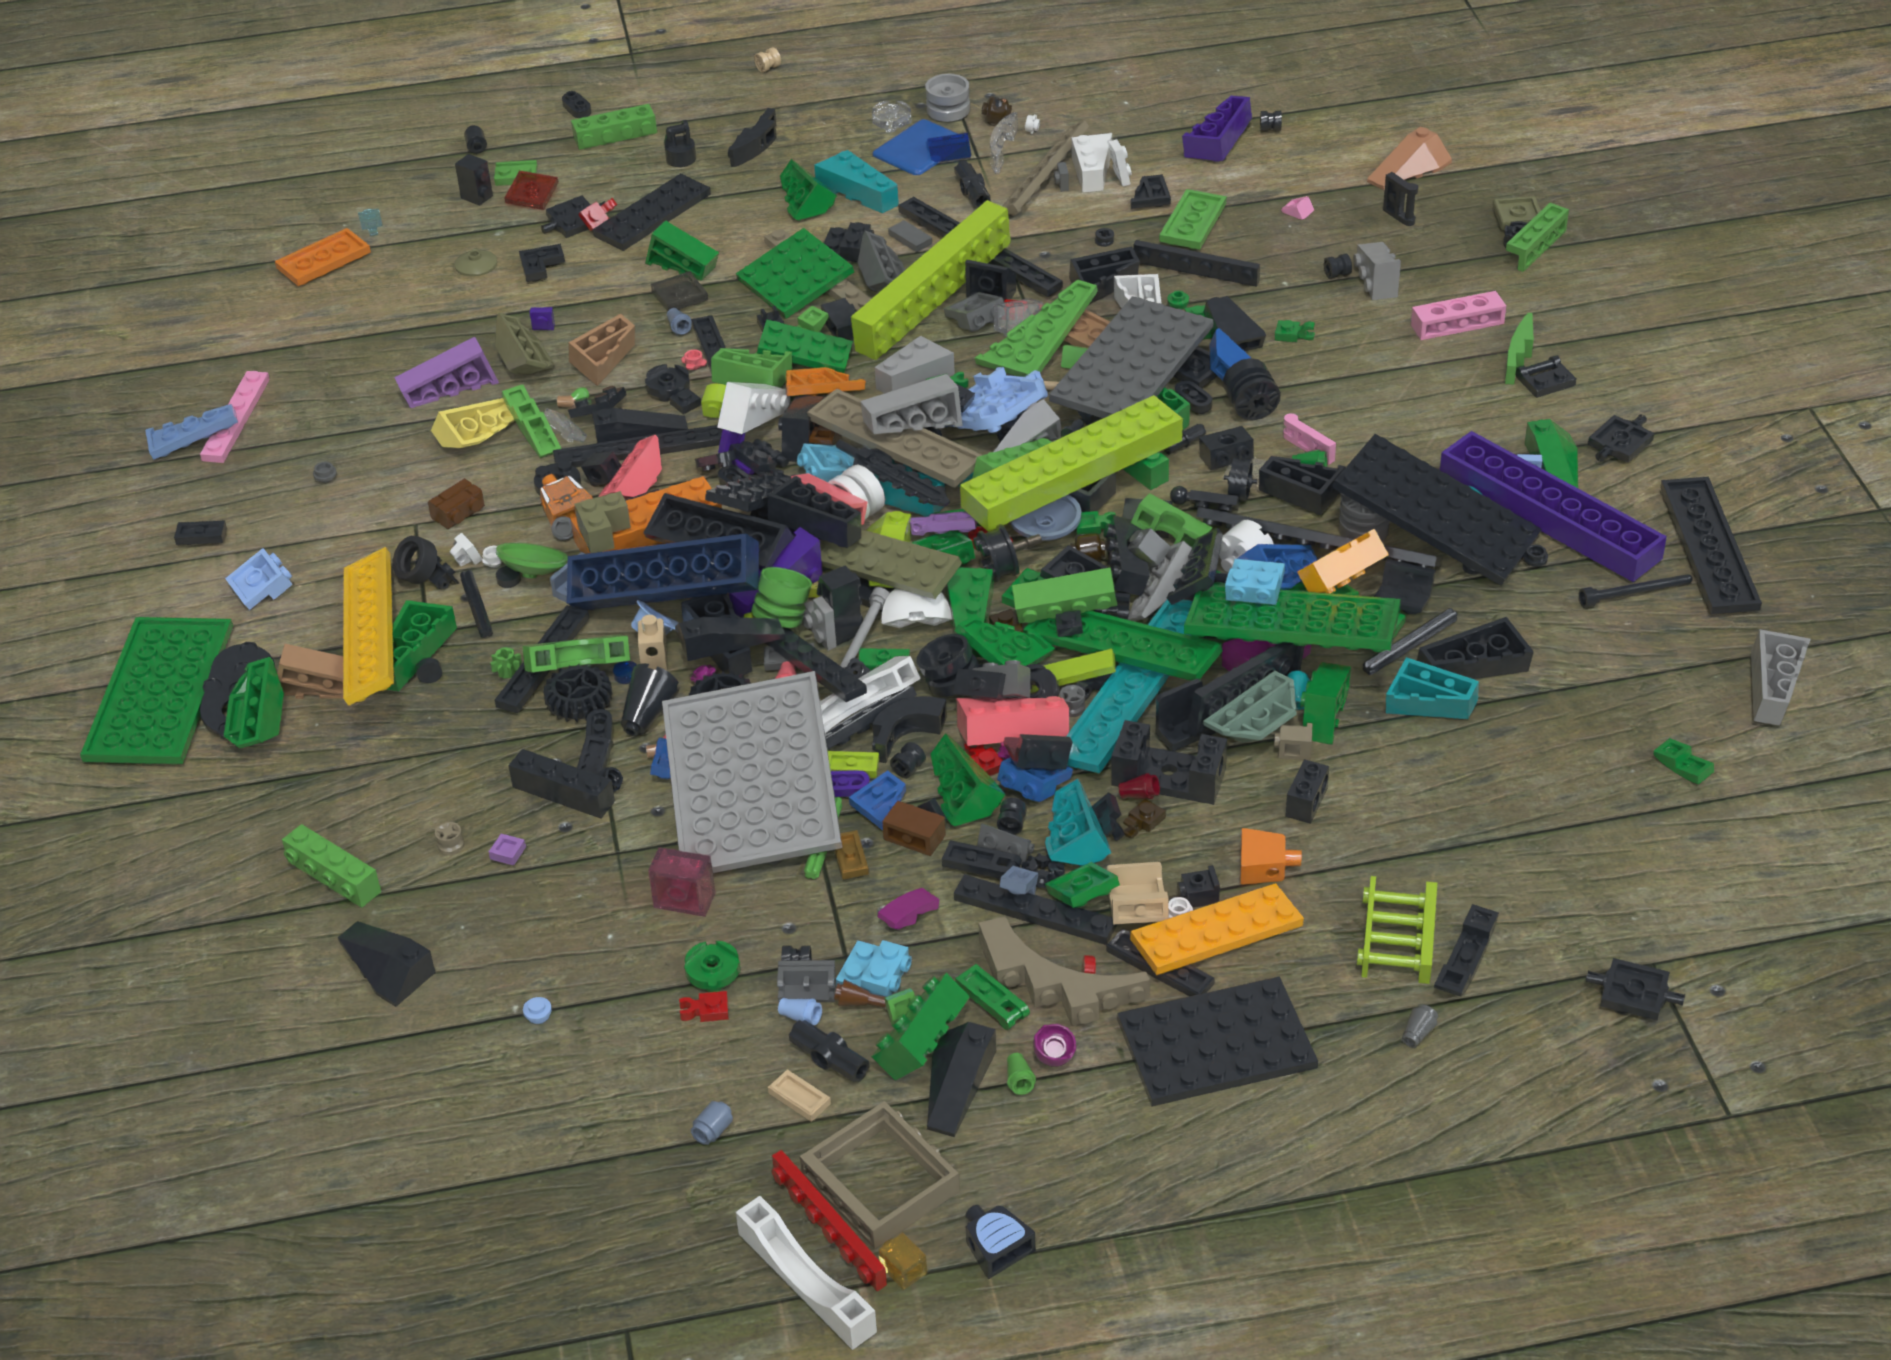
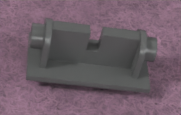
[977,823,1035,865]

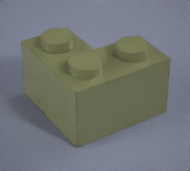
[574,491,631,553]

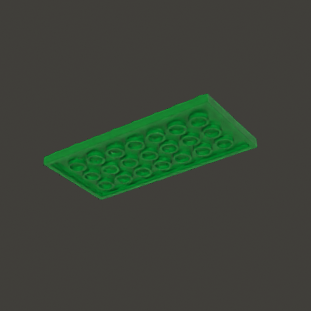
[1184,585,1401,652]
[80,617,233,764]

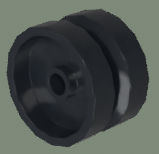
[916,634,981,697]

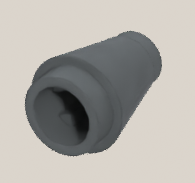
[1401,1004,1438,1048]

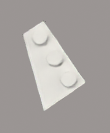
[1072,133,1112,192]
[1114,274,1161,308]

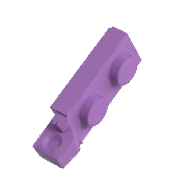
[910,512,978,536]

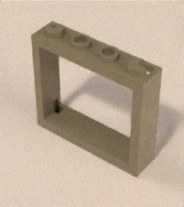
[800,1101,960,1249]

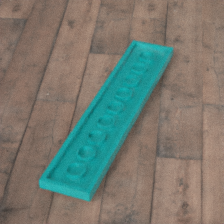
[1066,599,1193,773]

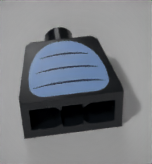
[965,1205,1036,1279]

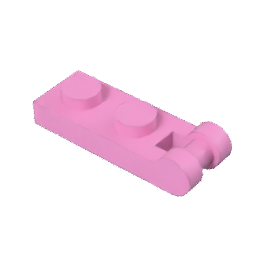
[1283,414,1336,465]

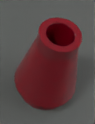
[1119,773,1160,799]

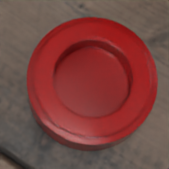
[1081,955,1096,974]

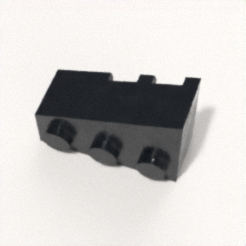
[817,565,863,646]

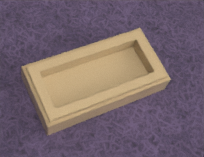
[768,1069,831,1122]

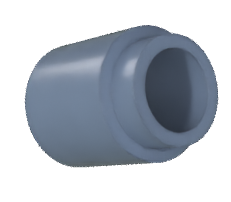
[691,1101,733,1145]

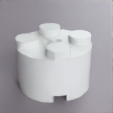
[1219,520,1273,572]

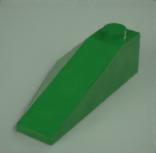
[780,159,837,220]
[930,733,1005,826]

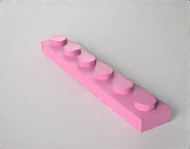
[200,371,270,463]

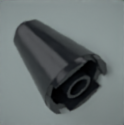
[621,663,680,736]

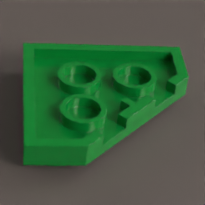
[954,616,1055,666]

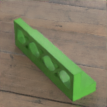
[1506,203,1569,272]

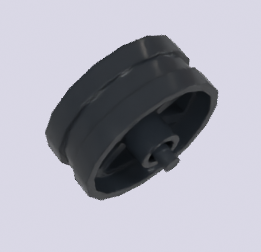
[1224,457,1257,502]

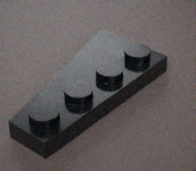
[1166,527,1223,605]

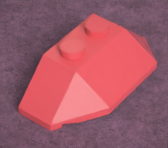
[598,435,662,499]

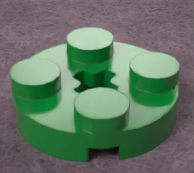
[684,941,741,992]

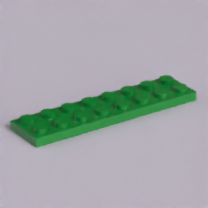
[1023,611,1222,681]

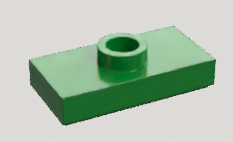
[859,648,910,671]

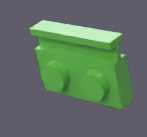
[494,160,538,186]

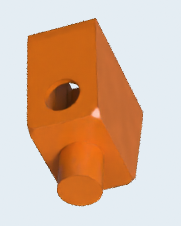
[1240,828,1302,885]

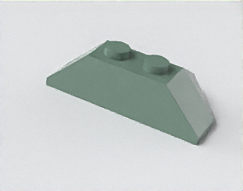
[1203,671,1297,743]

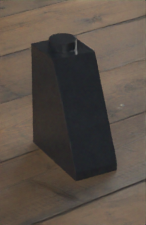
[1203,296,1266,351]

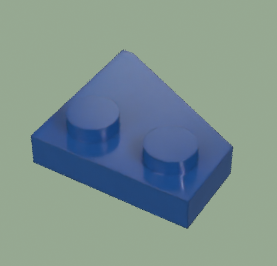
[849,770,906,830]

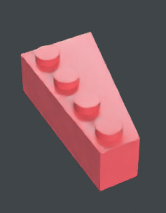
[957,696,1069,746]

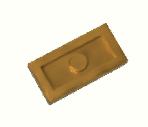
[834,830,869,879]

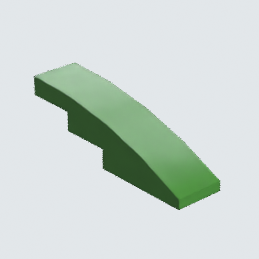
[1505,313,1534,385]
[502,384,562,458]

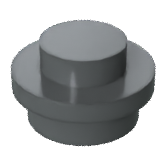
[313,461,337,483]
[551,517,573,541]

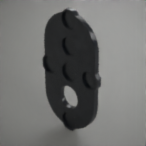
[200,641,276,740]

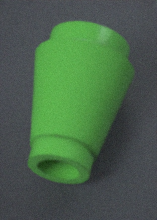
[1007,1053,1036,1095]

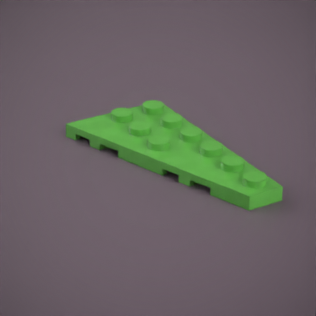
[975,280,1098,377]

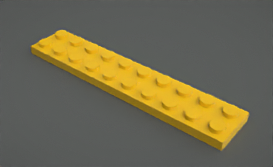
[343,547,394,706]

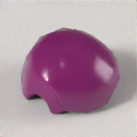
[1033,1023,1077,1067]

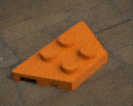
[786,367,866,396]

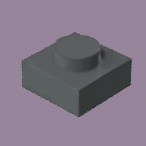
[1054,162,1069,192]

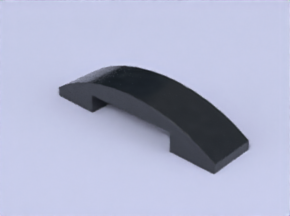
[1434,904,1499,997]

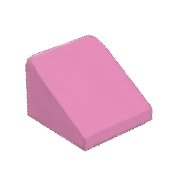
[1281,196,1314,220]

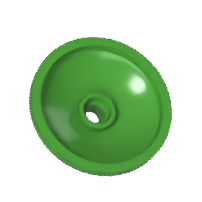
[496,543,568,578]

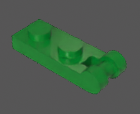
[955,964,1030,1030]

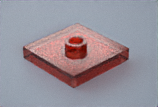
[504,170,559,210]

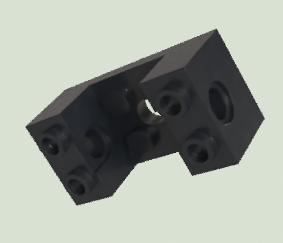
[1111,720,1227,805]

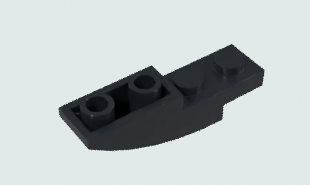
[728,108,777,167]

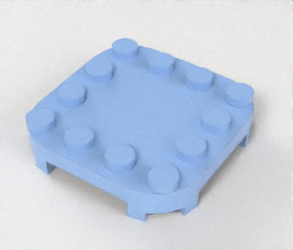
[945,367,1048,433]

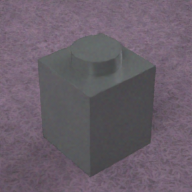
[1128,528,1171,568]

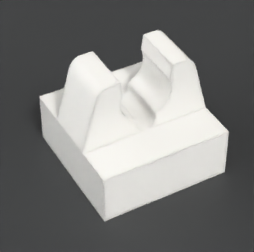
[450,533,482,566]

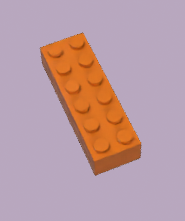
[571,476,722,554]

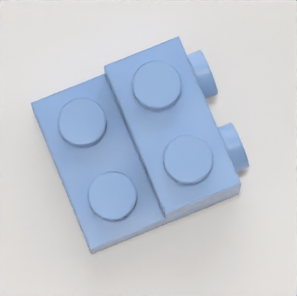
[225,548,293,610]

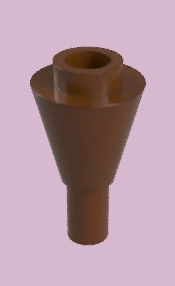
[834,979,886,1008]

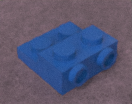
[997,757,1073,802]

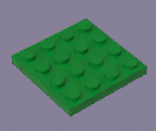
[736,228,854,319]

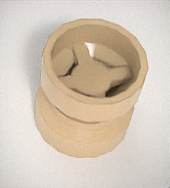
[754,47,781,72]

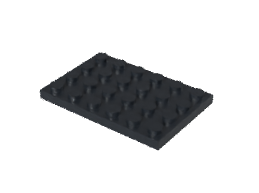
[1117,976,1318,1107]

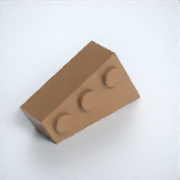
[569,314,635,386]
[277,644,343,699]

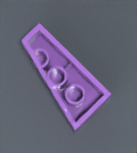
[394,337,499,408]

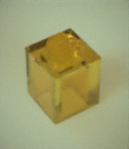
[879,1232,927,1290]

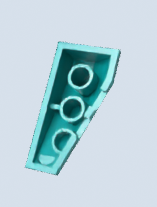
[1045,779,1112,865]

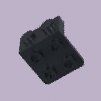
[1374,559,1436,614]
[1155,678,1216,751]
[1003,734,1073,771]

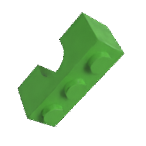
[1131,493,1213,548]

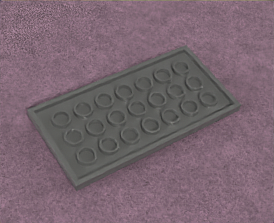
[1049,296,1213,418]

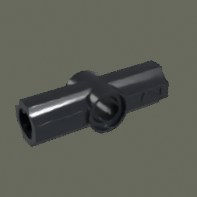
[954,160,991,208]
[789,1020,870,1082]

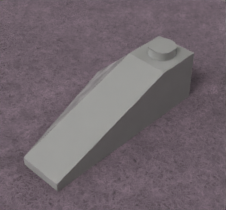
[994,399,1062,452]

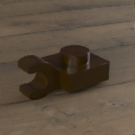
[989,609,1023,632]
[1123,799,1166,839]

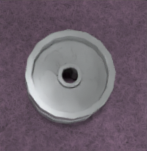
[925,74,970,122]

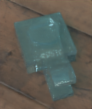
[358,209,383,236]

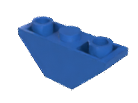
[1210,328,1251,380]

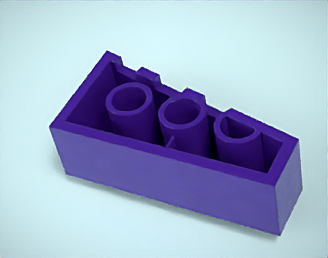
[1182,95,1252,162]
[729,527,823,618]

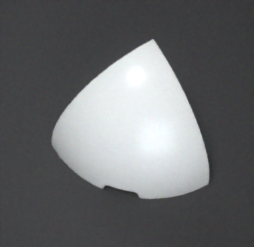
[882,588,952,628]

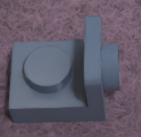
[1000,866,1038,895]

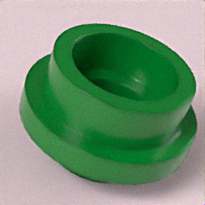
[1167,290,1189,310]

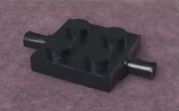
[541,195,605,238]
[1588,414,1655,463]
[1586,958,1686,1021]

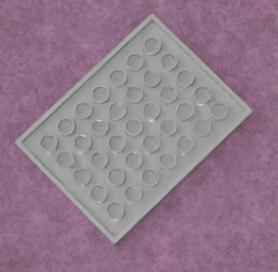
[662,671,843,879]

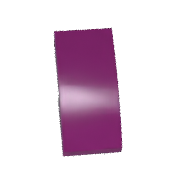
[877,888,940,929]

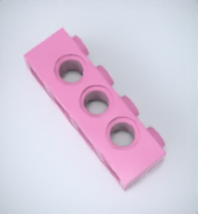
[1411,291,1506,340]

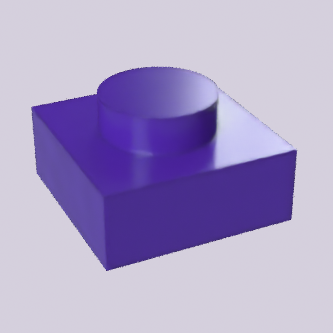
[530,307,555,330]

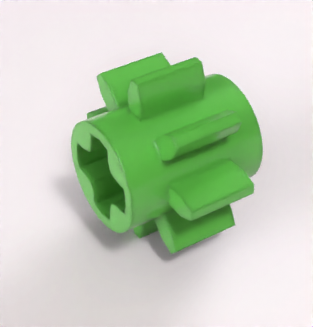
[490,647,522,678]

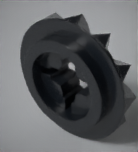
[1022,852,1065,888]

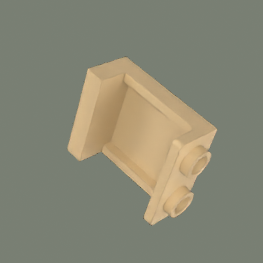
[1107,862,1169,924]

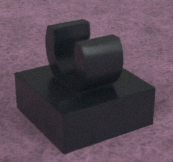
[756,306,784,332]

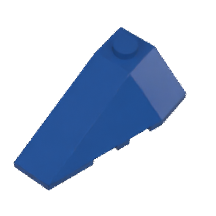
[1236,544,1318,590]

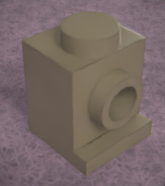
[1274,723,1312,760]

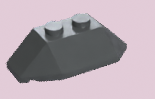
[858,230,905,291]

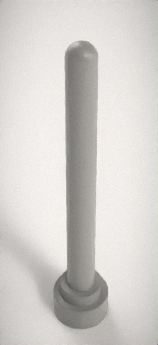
[840,587,890,667]

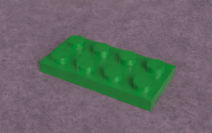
[757,320,853,373]

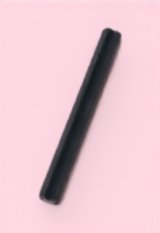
[1362,608,1458,675]

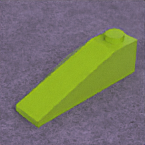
[866,511,911,588]

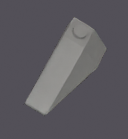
[1128,541,1192,622]

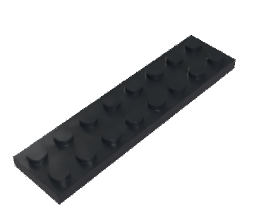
[1660,476,1762,614]

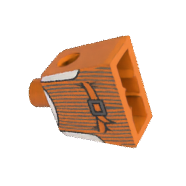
[540,474,593,527]

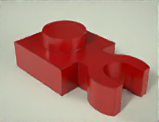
[964,743,1003,776]
[679,991,729,1022]

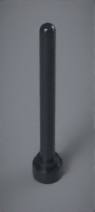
[1579,574,1693,608]

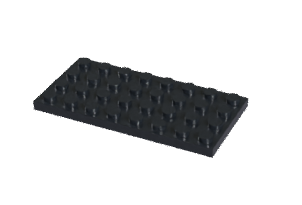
[1332,434,1542,586]

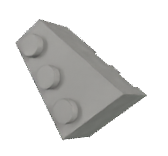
[1353,242,1401,300]

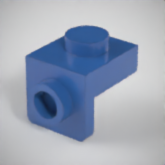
[650,738,671,779]

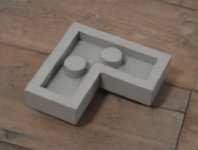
[802,596,836,651]

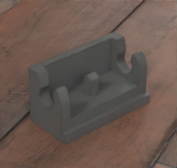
[777,960,836,1002]

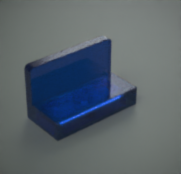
[926,133,971,162]

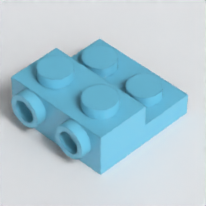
[797,444,854,482]
[1225,559,1285,605]
[836,940,912,997]

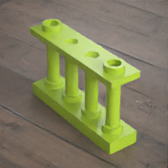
[1357,876,1437,984]

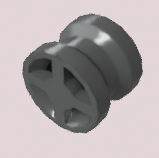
[1060,685,1085,717]

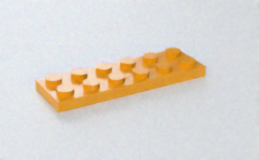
[1130,883,1304,975]

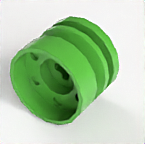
[751,567,812,628]

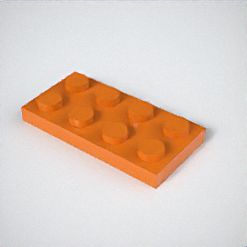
[275,228,371,286]

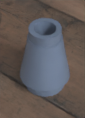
[667,308,692,334]

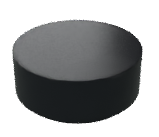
[496,566,521,588]
[416,658,442,683]

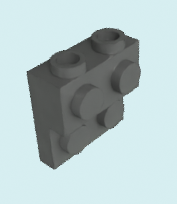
[943,292,1007,332]

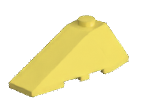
[431,398,515,448]

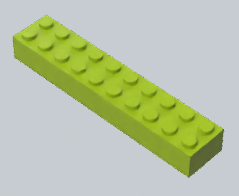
[851,200,1011,360]
[960,395,1183,532]

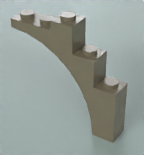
[979,917,1150,1026]

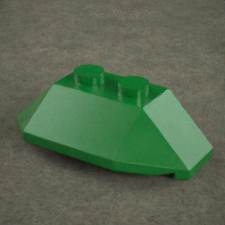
[224,657,284,748]

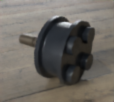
[973,524,1042,583]

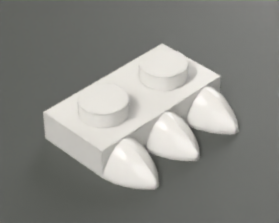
[1107,139,1132,186]

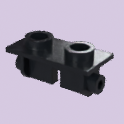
[415,555,459,589]

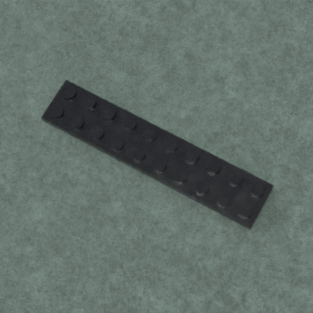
[1196,507,1443,570]

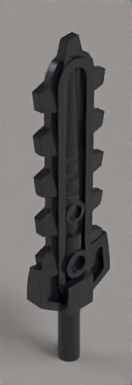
[836,440,950,507]

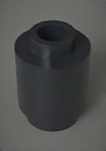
[464,125,487,154]

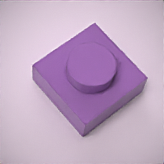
[489,834,526,865]

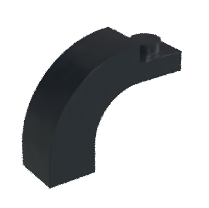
[872,696,947,763]

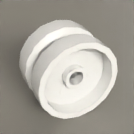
[828,465,885,520]

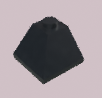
[965,260,1016,302]

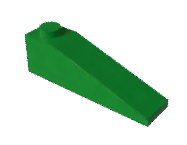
[1525,419,1578,488]

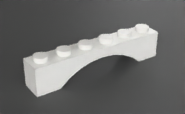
[820,656,921,733]
[736,1196,877,1350]

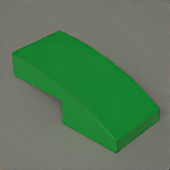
[1653,738,1714,785]

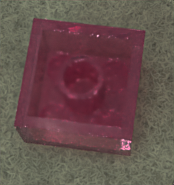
[648,847,716,917]

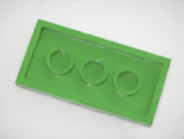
[1159,189,1227,250]

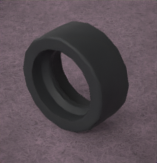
[392,535,437,584]

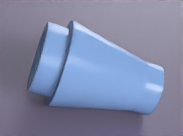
[778,998,822,1025]

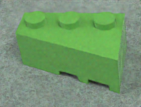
[711,348,792,388]

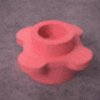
[681,350,707,370]

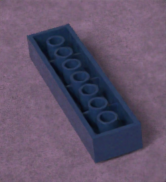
[567,534,759,610]

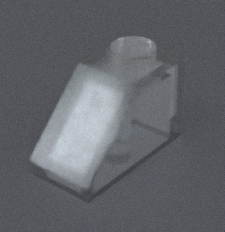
[994,298,1043,337]

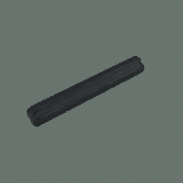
[460,570,493,638]

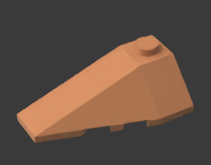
[1367,126,1452,190]

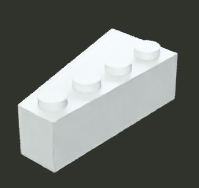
[717,382,790,434]

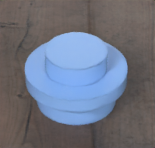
[523,997,552,1024]

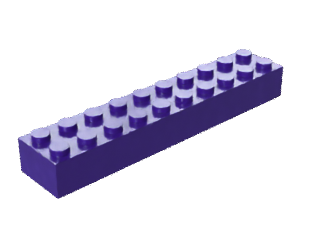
[1440,431,1667,582]

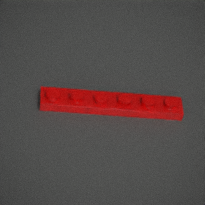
[771,1150,887,1291]

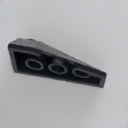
[927,1022,996,1137]

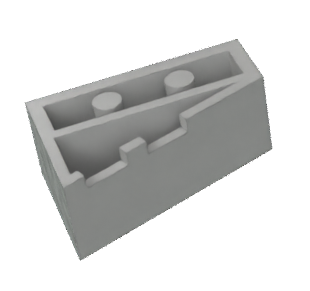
[875,336,955,393]

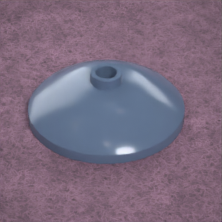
[1010,495,1081,541]

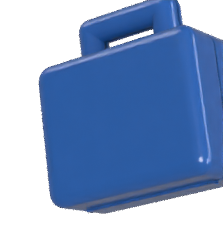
[872,119,968,175]

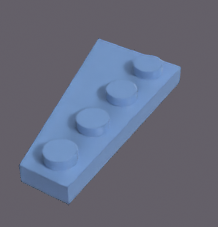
[145,404,238,459]

